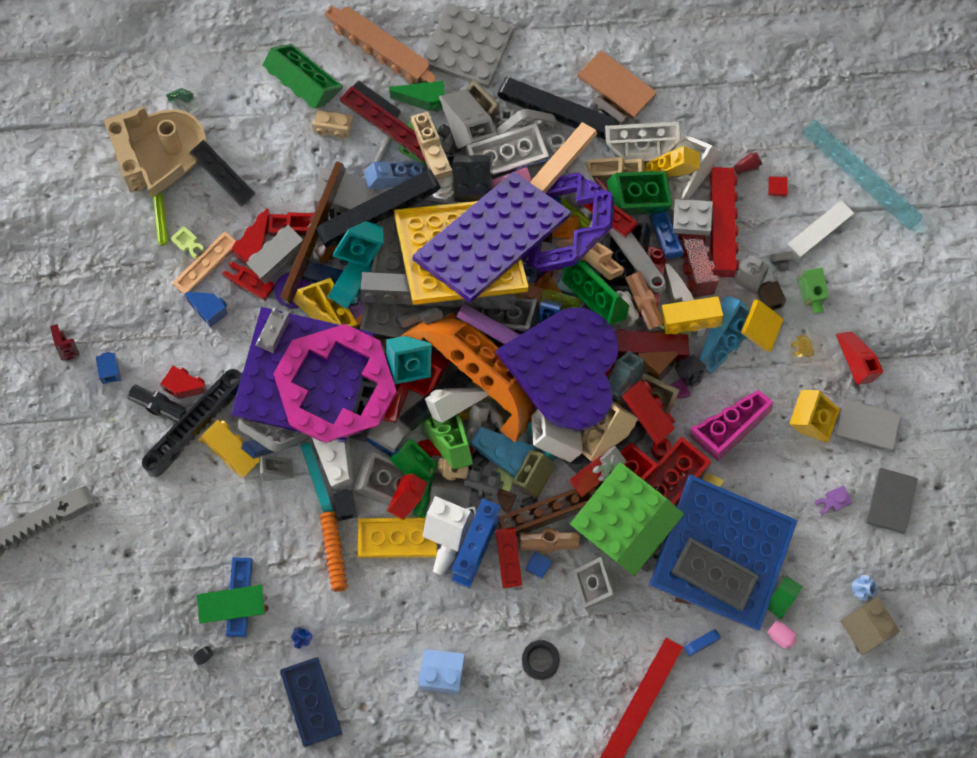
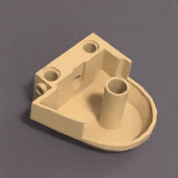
[104,107,207,198]

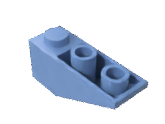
[364,162,424,189]

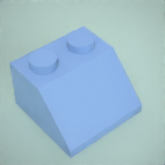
[419,649,464,694]

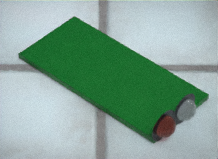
[196,585,269,624]

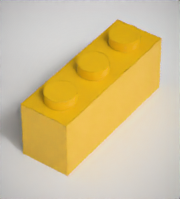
[661,296,723,334]

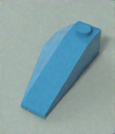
[699,295,750,374]

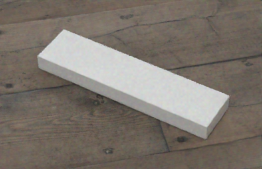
[787,200,854,259]

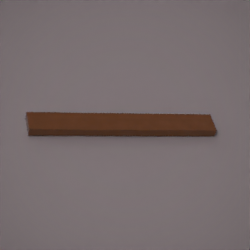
[280,161,346,305]

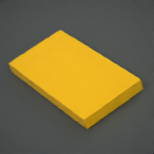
[358,518,437,558]

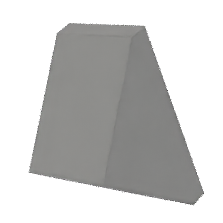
[260,455,293,481]

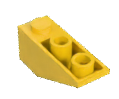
[645,146,700,178]

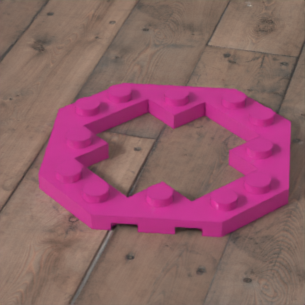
[274,324,397,444]

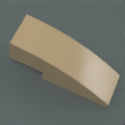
[586,157,645,181]

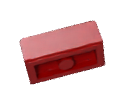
[569,456,610,498]

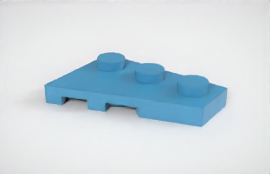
[469,427,536,478]

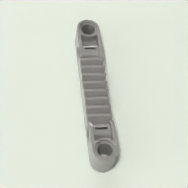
[0,486,96,557]

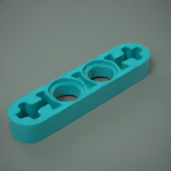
[300,442,333,513]

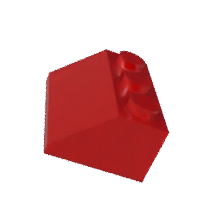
[622,379,676,445]

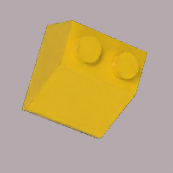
[789,390,840,443]

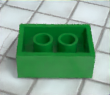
[607,171,673,215]

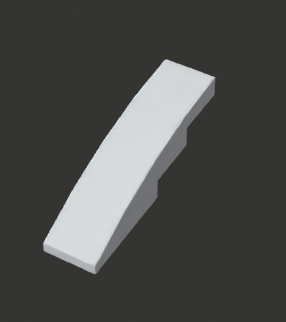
[664,264,706,337]

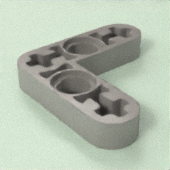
[495,109,557,135]
[237,418,309,452]

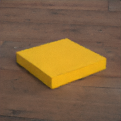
[741,300,784,352]

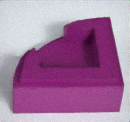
[670,379,691,399]

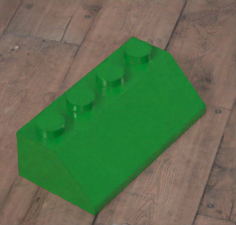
[262,43,343,109]
[562,259,630,325]

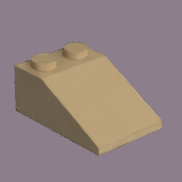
[581,401,638,462]

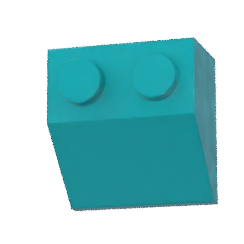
[333,221,384,267]
[386,336,432,384]

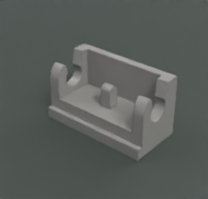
[255,307,290,353]

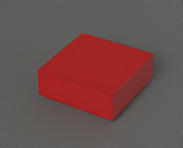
[768,176,788,197]

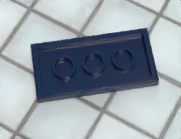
[280,657,343,748]

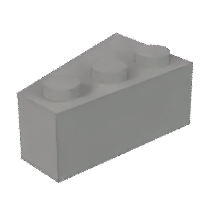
[246,225,303,284]

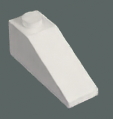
[425,387,489,423]

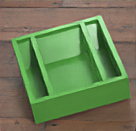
[570,462,684,577]

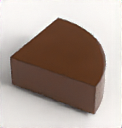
[497,488,517,513]

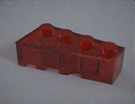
[676,233,719,298]

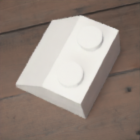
[422,496,475,552]

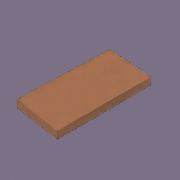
[578,50,657,119]

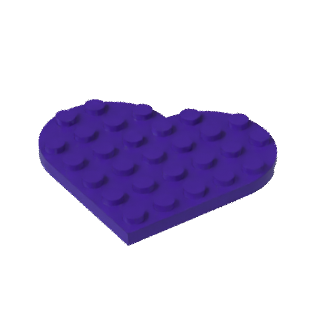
[495,308,618,431]

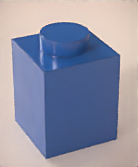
[96,352,121,384]

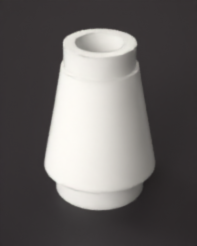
[433,545,456,576]

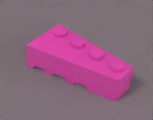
[690,390,773,462]

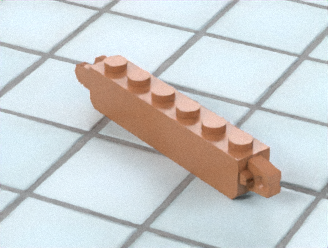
[325,6,436,84]

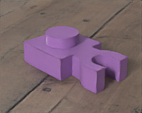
[814,485,853,515]

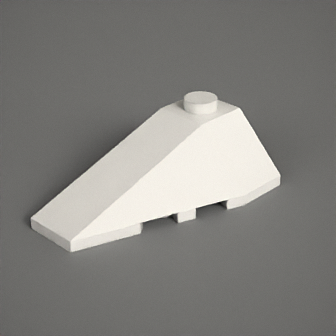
[668,134,720,210]

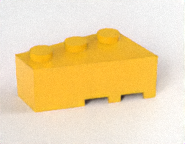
[293,278,357,328]
[197,420,260,478]

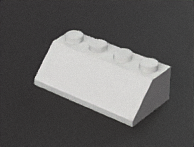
[466,123,549,175]

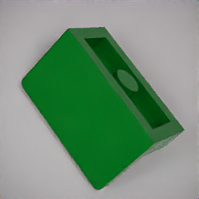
[390,438,438,481]

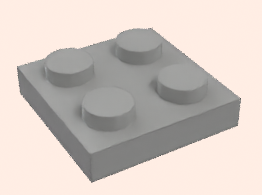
[673,199,713,236]

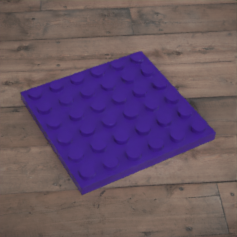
[231,307,374,443]

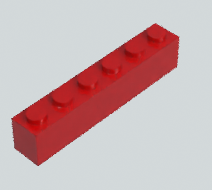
[710,167,739,277]

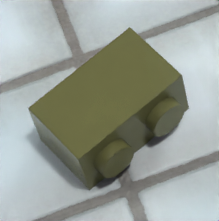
[512,450,556,498]

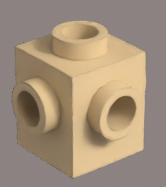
[438,456,468,480]

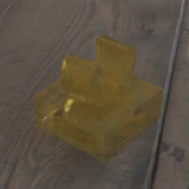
[791,334,815,358]

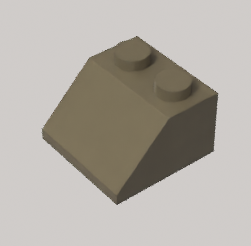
[840,597,900,655]

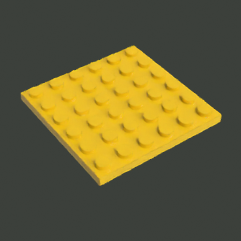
[394,201,528,305]

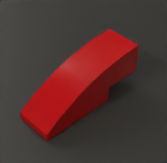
[268,212,314,236]

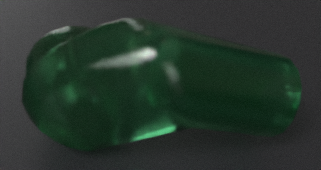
[166,88,193,103]

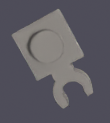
[593,446,627,481]

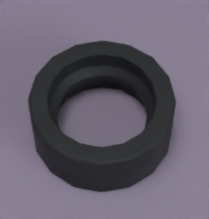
[522,640,560,680]

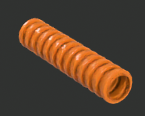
[319,512,348,592]

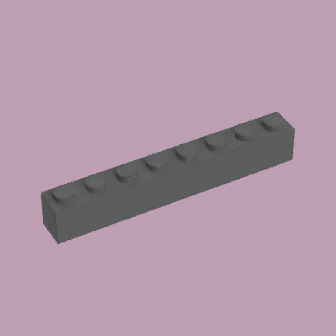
[360,272,516,310]

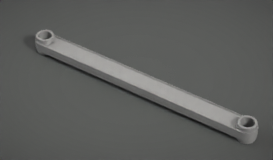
[549,134,666,294]

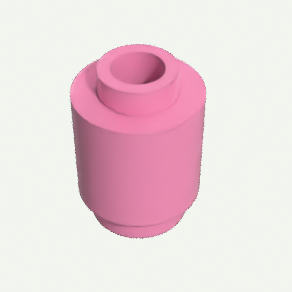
[767,620,798,649]

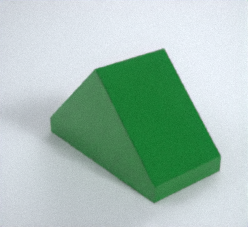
[767,576,803,619]

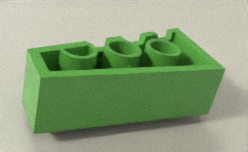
[421,413,473,469]

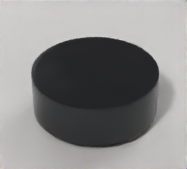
[193,646,214,665]

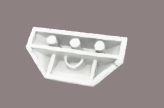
[605,122,680,161]

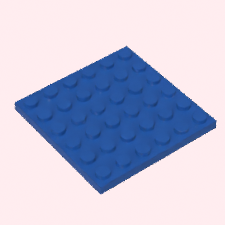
[649,475,798,631]

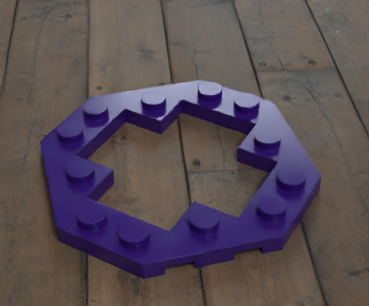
[521,173,614,273]

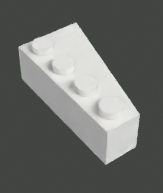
[312,438,354,491]

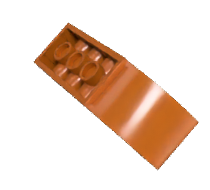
[400,317,534,442]

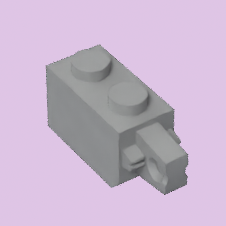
[736,255,770,294]

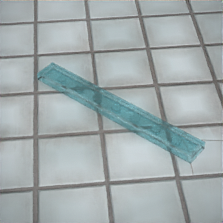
[802,119,923,230]

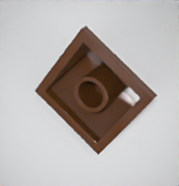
[635,351,677,381]

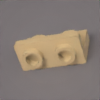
[312,110,353,139]

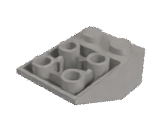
[439,90,497,149]

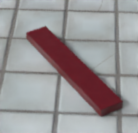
[340,86,426,163]

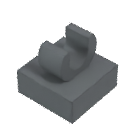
[771,251,794,270]

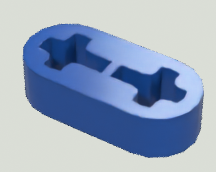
[684,629,721,656]

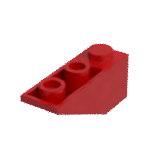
[232,208,270,267]
[836,331,884,385]

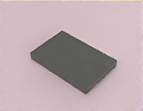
[866,468,918,534]

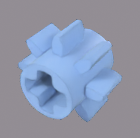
[852,575,877,601]

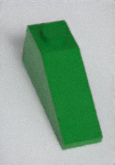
[389,81,445,111]

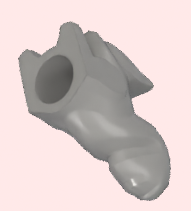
[465,400,492,443]

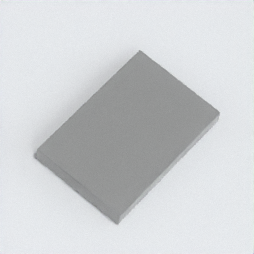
[835,399,901,451]

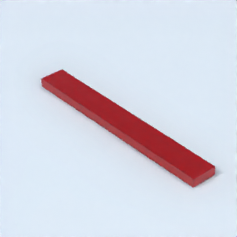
[600,637,683,758]

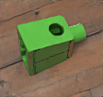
[797,267,829,314]

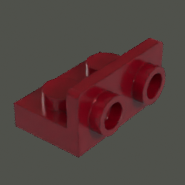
[50,324,80,361]

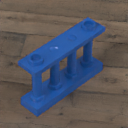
[451,498,501,589]

